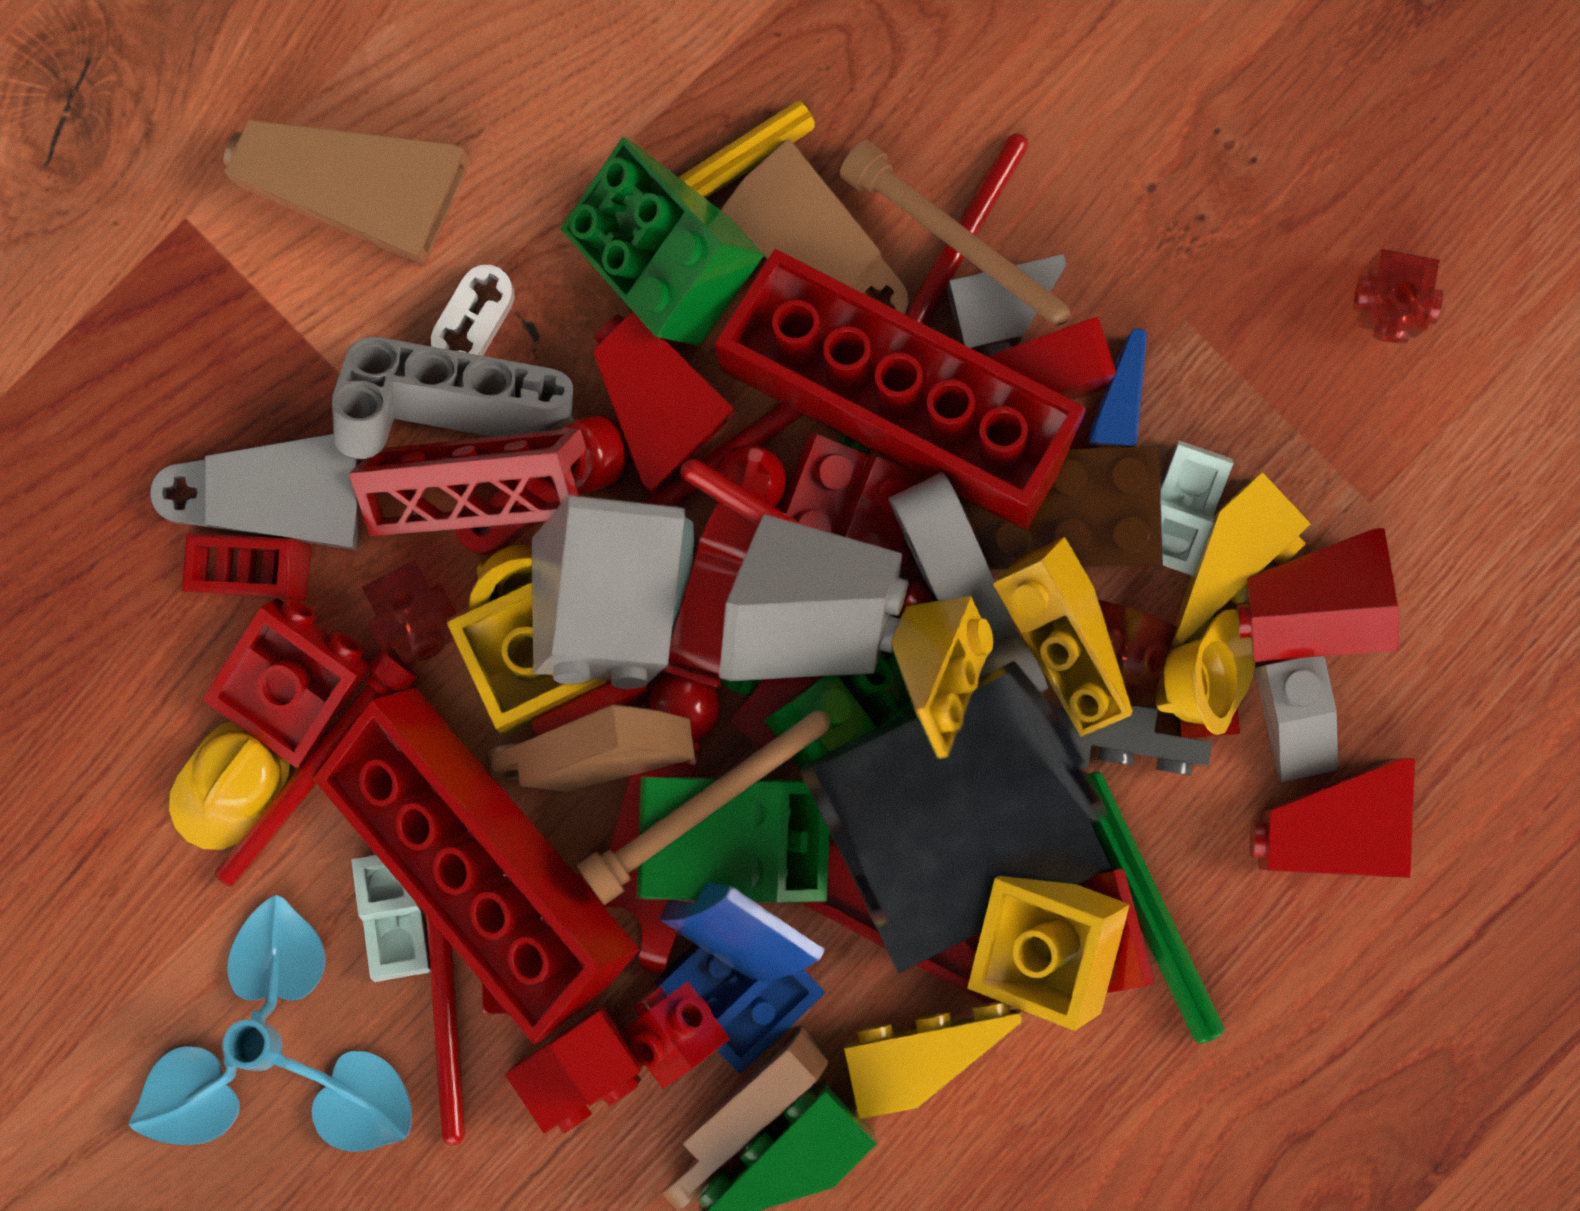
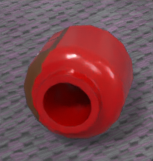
[548,413,629,495]

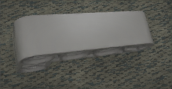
[332,337,573,459]
[888,472,1048,692]

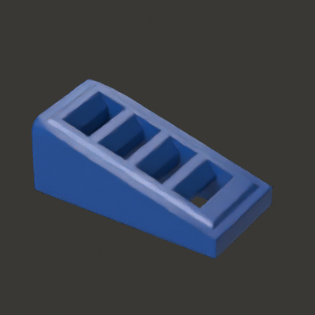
[1085,328,1147,449]

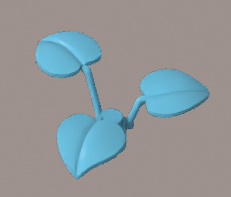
[129,895,412,1152]

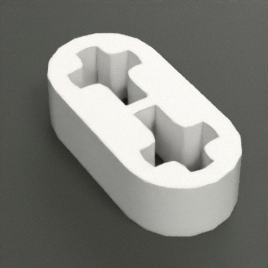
[431,264,515,356]

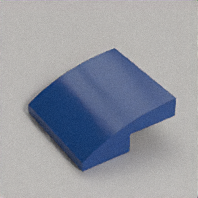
[659,883,825,981]
[654,943,826,1074]

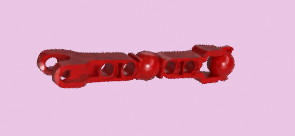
[577,444,787,975]

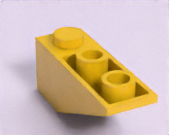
[1168,472,1311,647]
[993,536,1133,737]
[891,596,993,758]
[844,1001,1025,1119]

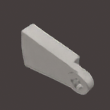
[150,434,361,551]

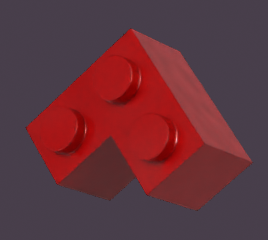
[504,1003,644,1134]

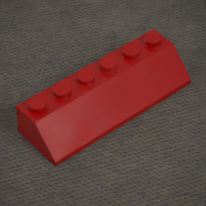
[715,248,1086,530]
[313,688,640,1044]

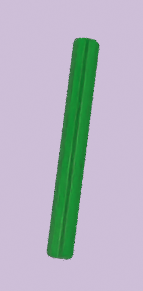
[1086,771,1225,1044]

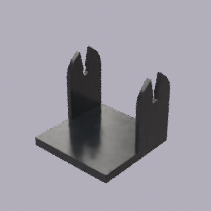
[798,660,1111,973]

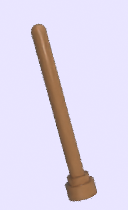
[840,140,1070,325]
[577,711,830,905]

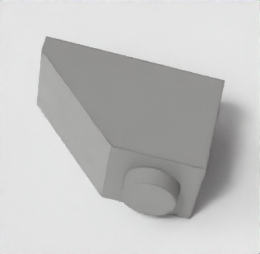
[946,254,1066,356]
[1255,656,1338,782]

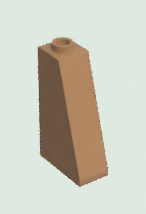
[223,120,471,266]

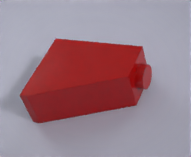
[593,311,735,496]
[987,316,1116,400]
[1237,528,1399,662]
[1249,758,1415,878]

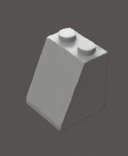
[532,496,685,689]
[719,514,908,681]

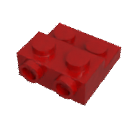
[779,433,927,576]
[202,598,369,768]

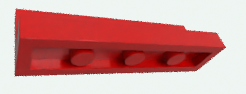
[349,428,587,537]

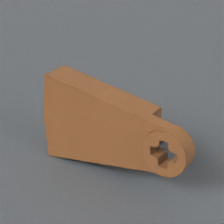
[721,138,908,314]
[487,705,695,792]
[661,1026,830,1211]

